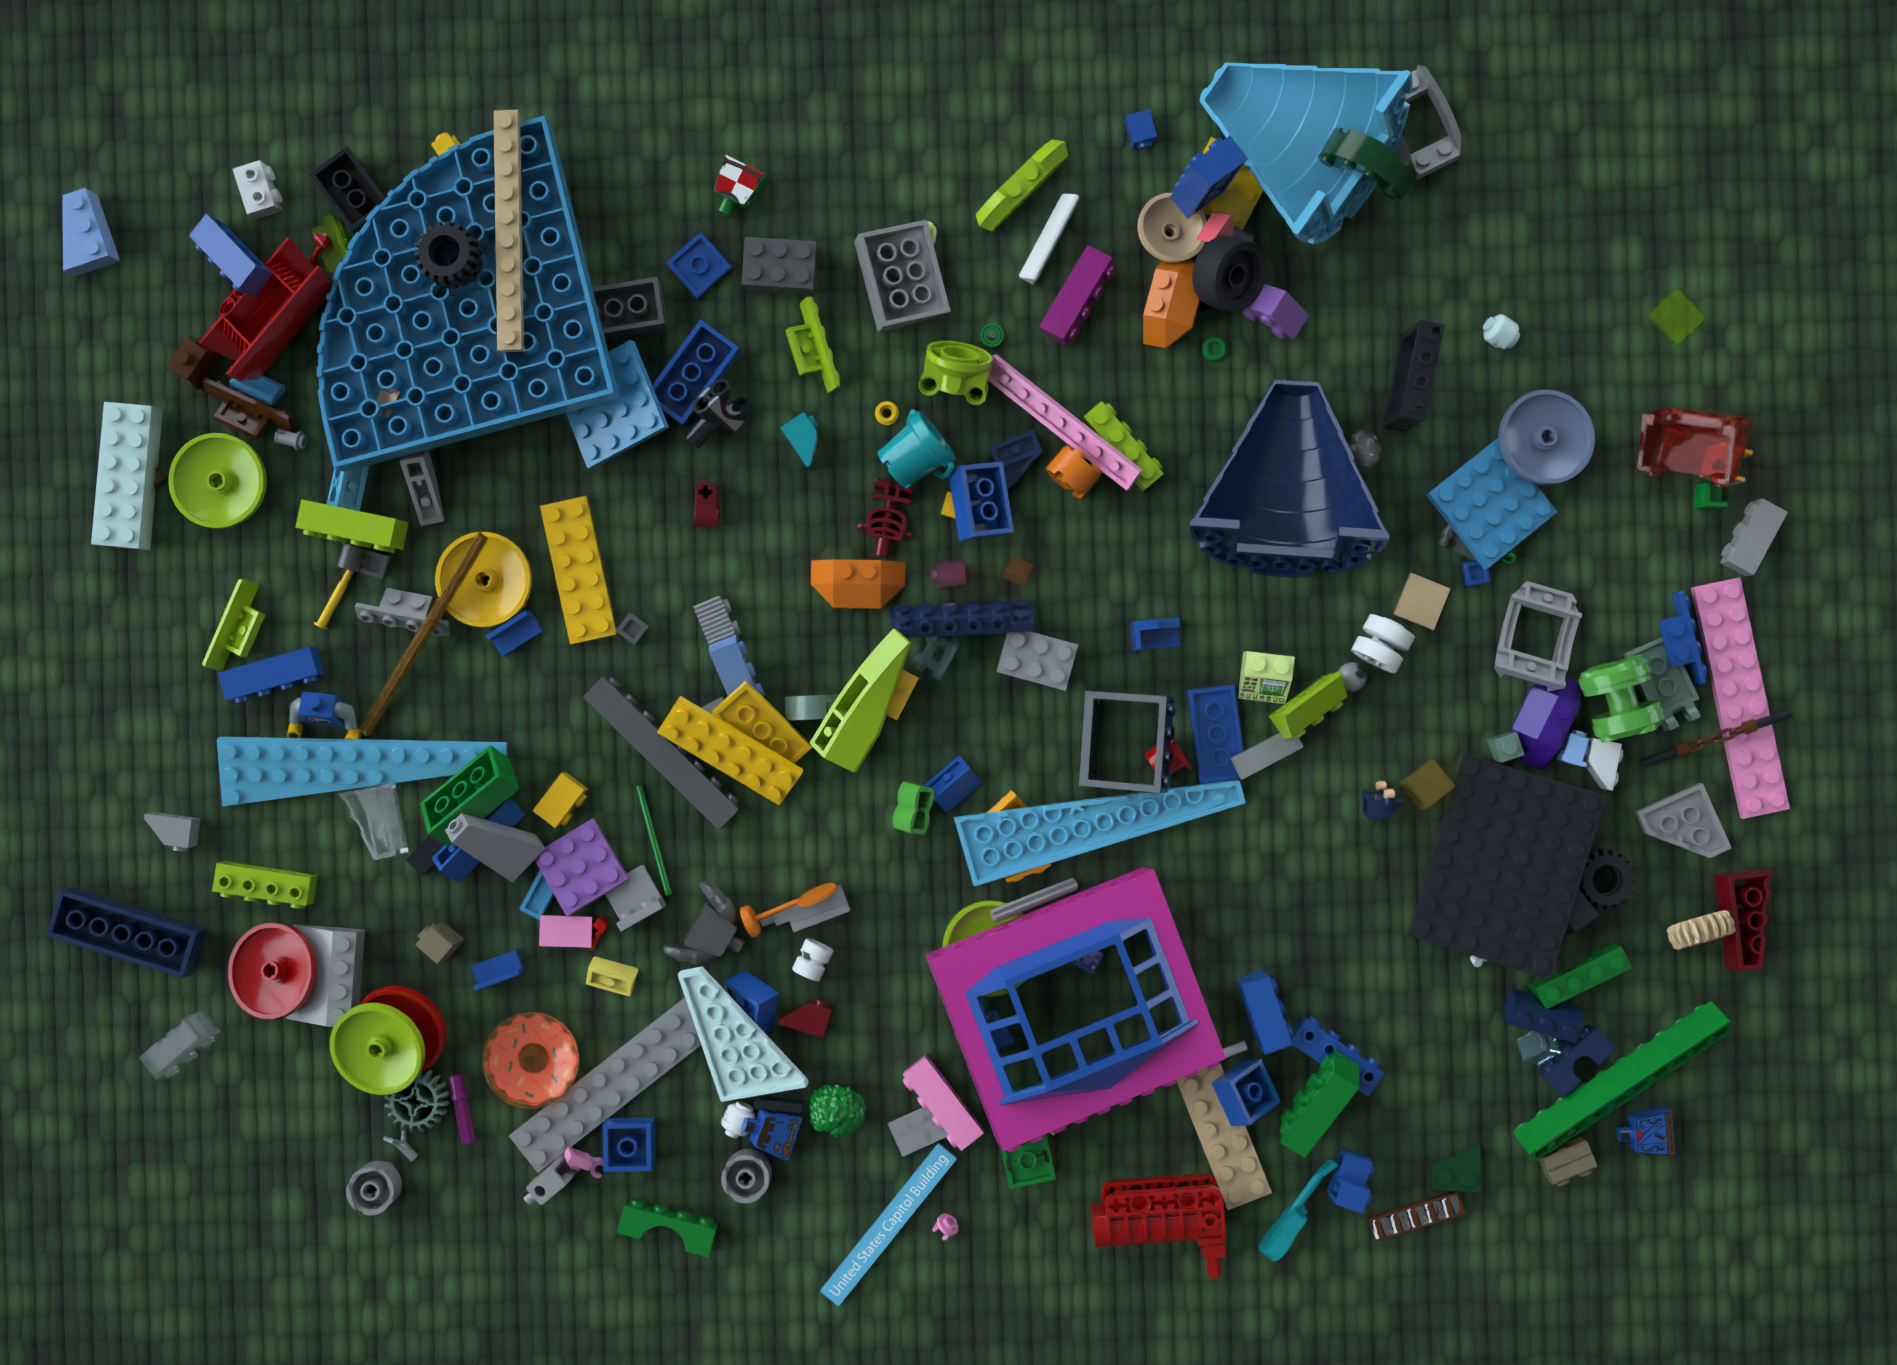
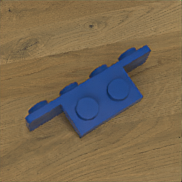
[1658,591,1707,685]

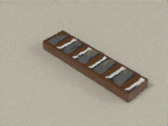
[1367,1191,1466,1242]

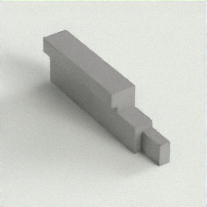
[760,884,851,932]

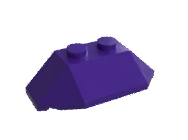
[1511,677,1582,770]

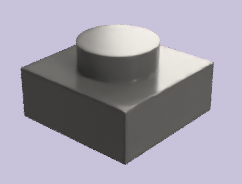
[616,612,650,645]

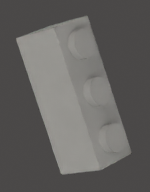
[1720,498,1788,576]

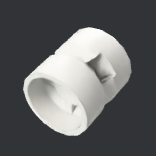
[792,938,834,981]

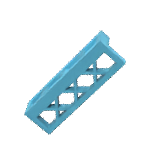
[327,466,369,511]

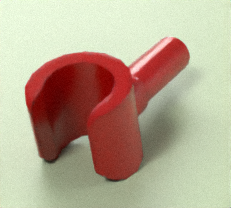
[309,232,331,265]
[589,916,609,950]

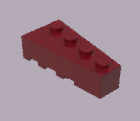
[1714,868,1773,972]

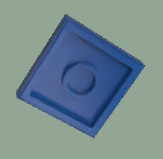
[666,232,733,299]

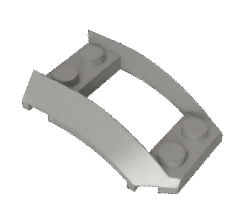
[1395,65,1462,180]
[1494,581,1582,692]

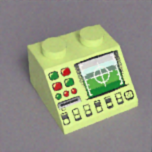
[1238,651,1295,704]

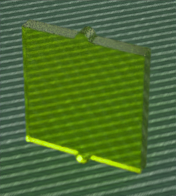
[1648,288,1705,345]

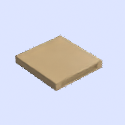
[1393,573,1451,630]

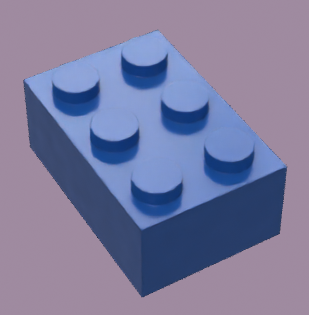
[949,461,1014,541]
[1235,970,1294,1054]

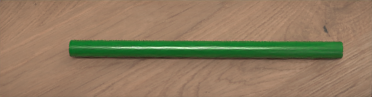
[636,785,672,896]

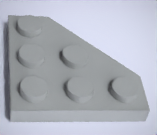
[1635,783,1732,858]

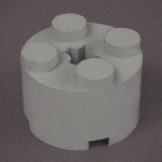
[721,1149,772,1203]
[346,1161,402,1215]

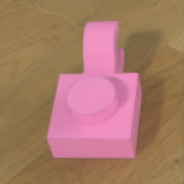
[564,1147,603,1178]

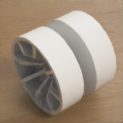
[1351,614,1415,674]

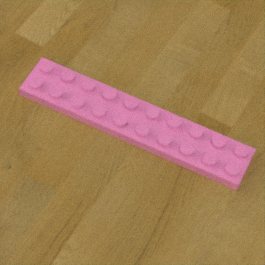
[1691,577,1790,819]

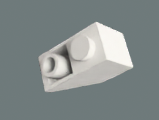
[1582,738,1623,791]

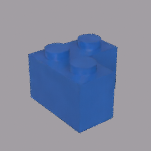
[1326,1147,1374,1214]

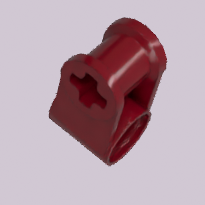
[694,482,720,527]

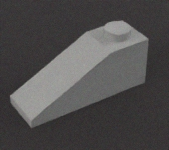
[400,450,445,526]

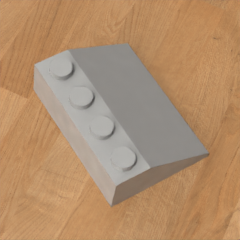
[854,220,951,333]
[286,924,365,1027]

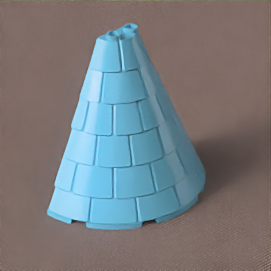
[1199,63,1413,244]

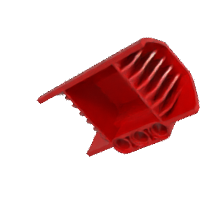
[199,237,332,380]

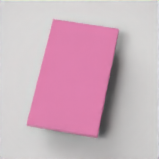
[539,915,592,948]

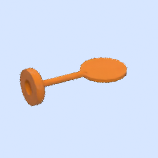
[740,883,837,938]

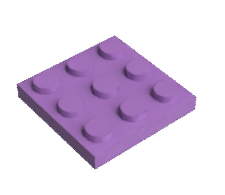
[535,818,629,916]

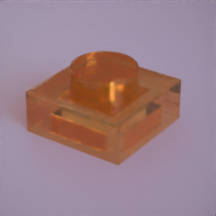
[1002,556,1033,587]

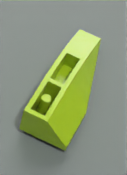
[809,629,911,772]

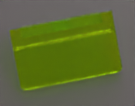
[312,214,349,273]

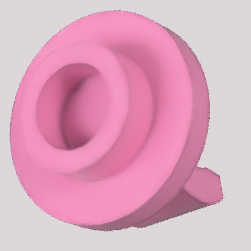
[932,1213,958,1240]

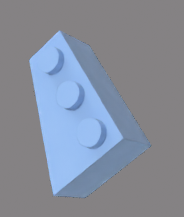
[63,188,120,276]

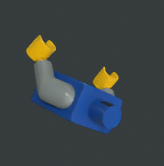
[286,692,362,739]

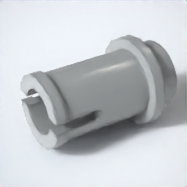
[274,429,308,450]

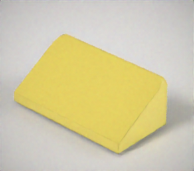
[586,957,638,997]

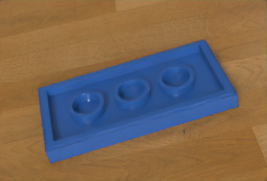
[1187,684,1247,784]

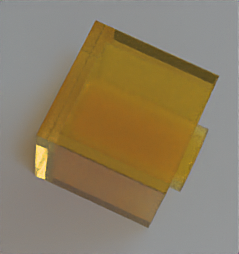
[1399,758,1455,810]

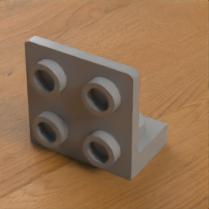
[605,865,666,931]

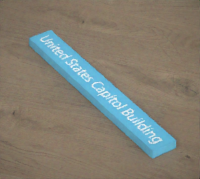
[820,1142,957,1306]

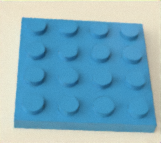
[566,340,669,469]
[1426,438,1558,570]

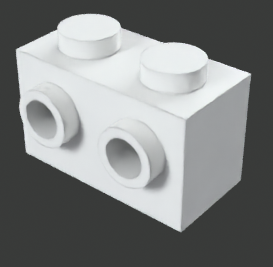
[233,160,282,220]

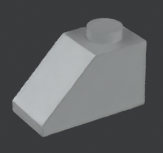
[144,812,201,851]

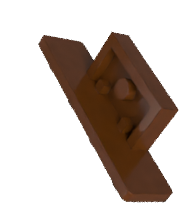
[203,378,294,440]

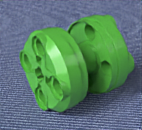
[1578,654,1666,743]

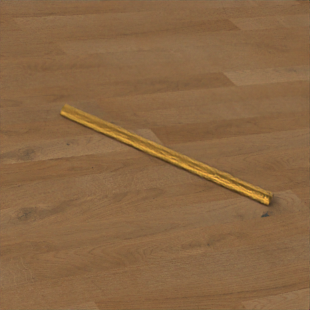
[358,532,488,736]

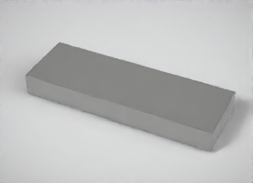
[1230,732,1303,779]

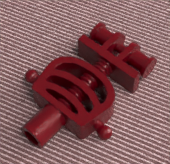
[857,477,914,557]

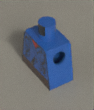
[1616,1106,1677,1156]

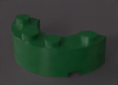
[1318,128,1417,200]

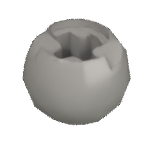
[1338,662,1367,692]

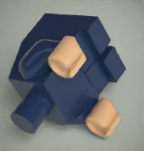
[1362,781,1404,820]

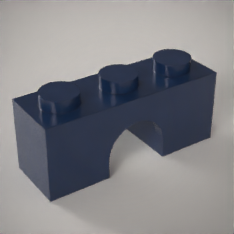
[1503,988,1585,1043]
[1537,1024,1616,1097]

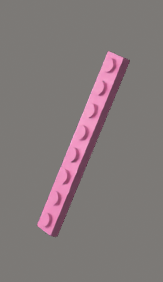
[988,354,1143,490]

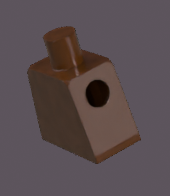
[168,338,222,390]

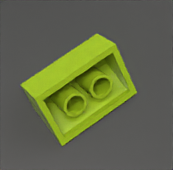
[1269,671,1347,740]

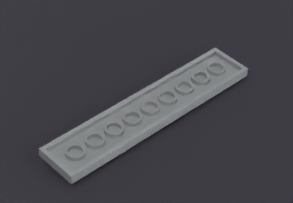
[509,997,701,1173]

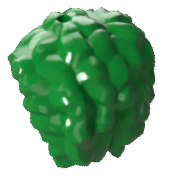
[809,1085,866,1138]

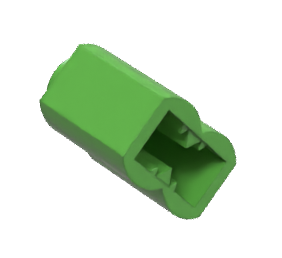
[893,781,934,835]

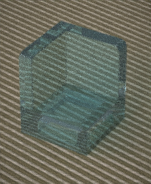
[1517,1031,1560,1065]

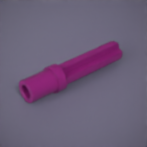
[448,1073,476,1145]

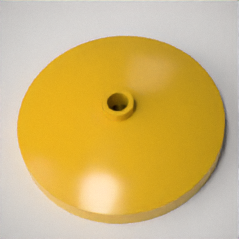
[435,532,532,627]

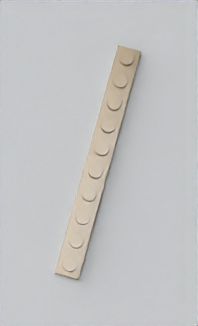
[494,110,524,352]

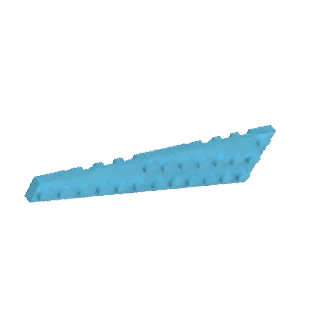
[217,737,508,807]
[954,779,1246,886]

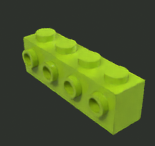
[1082,401,1164,492]
[212,861,318,909]

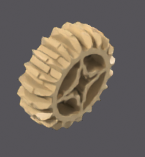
[1667,910,1736,950]

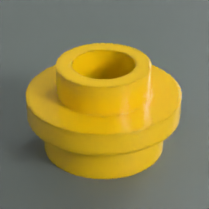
[875,401,899,425]

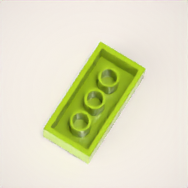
[295,499,409,553]

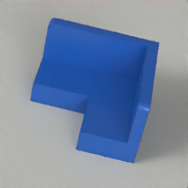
[1130,618,1180,651]
[724,970,779,1034]

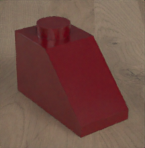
[778,998,833,1038]

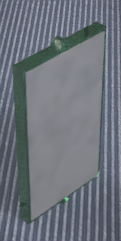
[886,1106,949,1158]

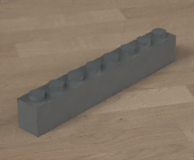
[583,676,741,830]

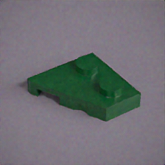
[1431,1146,1481,1193]

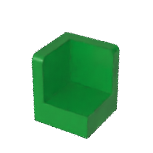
[1694,483,1728,509]

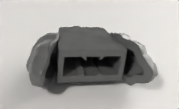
[663,881,744,965]

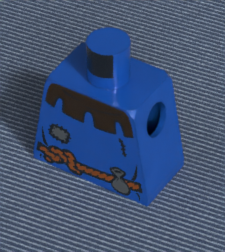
[741,1109,802,1161]

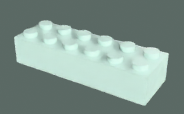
[91,402,163,550]

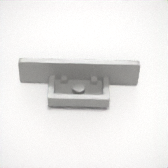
[355,588,451,637]

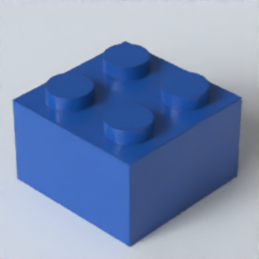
[1211,1059,1281,1126]
[603,1117,656,1172]

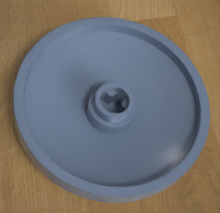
[1498,390,1595,485]

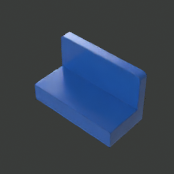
[486,611,544,657]
[924,755,982,813]
[471,949,525,990]

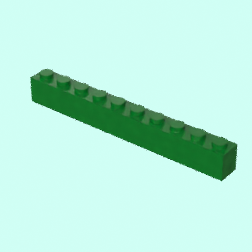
[1513,1001,1732,1163]

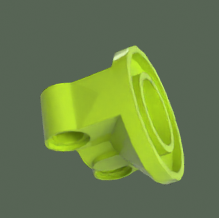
[919,341,993,405]

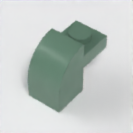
[785,694,839,720]

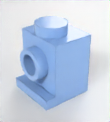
[1556,730,1590,767]

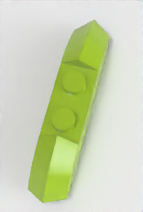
[976,139,1068,231]

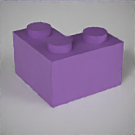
[1243,284,1309,339]

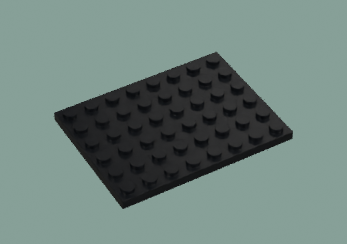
[1408,754,1607,981]

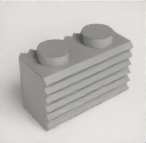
[693,595,741,645]

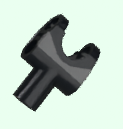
[683,379,752,449]

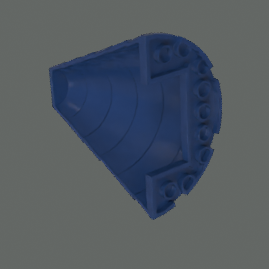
[1190,379,1389,577]

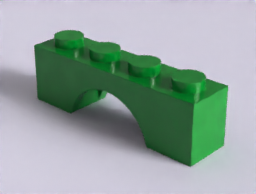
[1528,943,1632,1009]
[617,1198,718,1258]

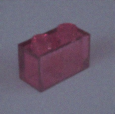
[931,560,966,590]

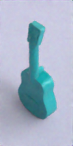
[1258,1159,1339,1262]

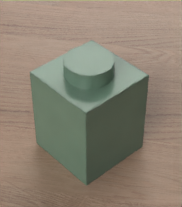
[1487,732,1524,763]

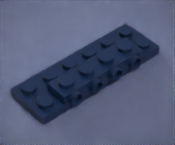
[890,599,1035,638]

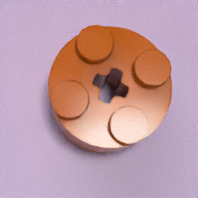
[1045,445,1102,500]

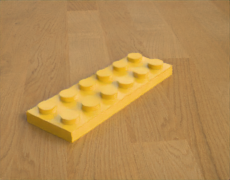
[540,496,618,645]
[657,696,804,805]

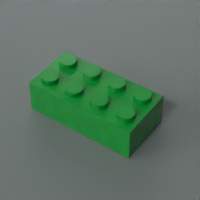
[420,745,519,847]
[1279,1050,1360,1158]

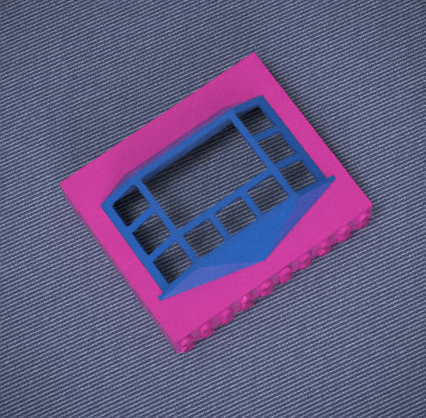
[925,867,1226,1152]

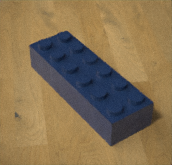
[46,887,207,978]

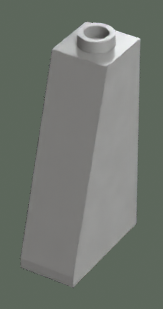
[445,813,545,883]

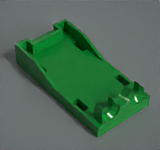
[1001,1083,1056,1189]

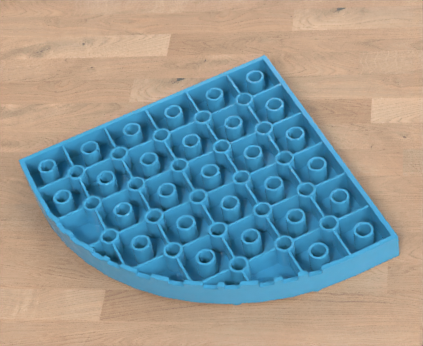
[317,115,620,472]

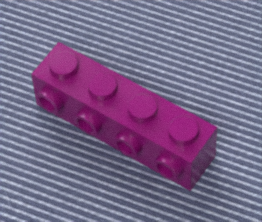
[1039,245,1115,347]

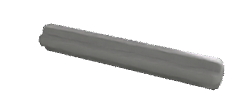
[990,878,1078,922]

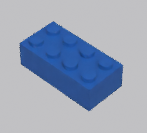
[1170,135,1248,219]
[652,319,742,428]

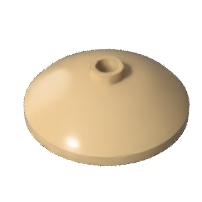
[1137,193,1207,263]

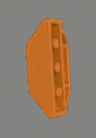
[1143,258,1200,349]
[811,559,906,609]

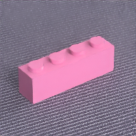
[903,1054,984,1151]

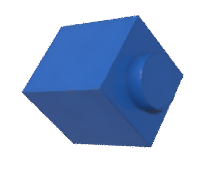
[1125,109,1157,150]

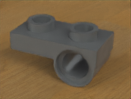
[337,543,391,580]

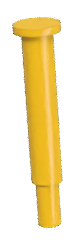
[314,569,354,630]

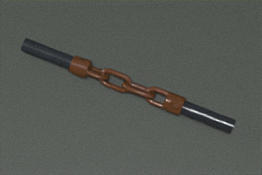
[1640,708,1793,768]

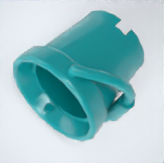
[877,409,956,489]

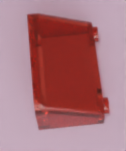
[1637,407,1753,487]

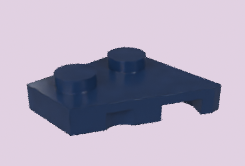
[990,430,1042,490]

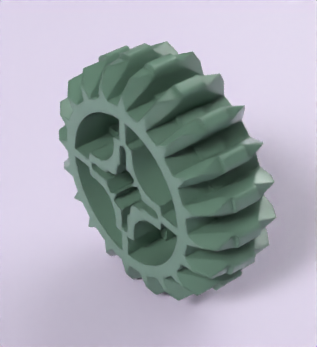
[384,1070,450,1132]

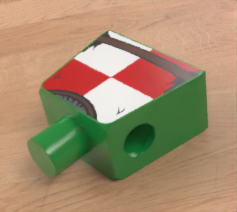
[714,154,768,217]

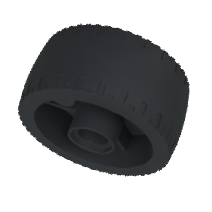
[1192,236,1266,311]

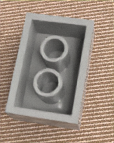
[996,632,1078,691]

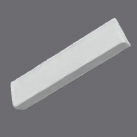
[1019,194,1079,285]

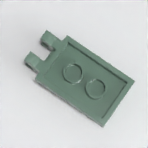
[1623,637,1701,731]

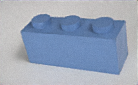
[709,635,765,697]

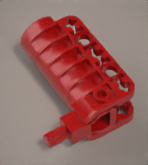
[1091,1173,1226,1279]

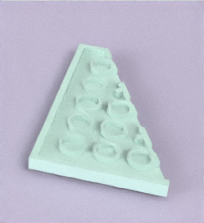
[678,967,809,1102]

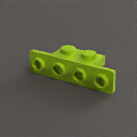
[785,296,840,393]
[202,579,265,671]

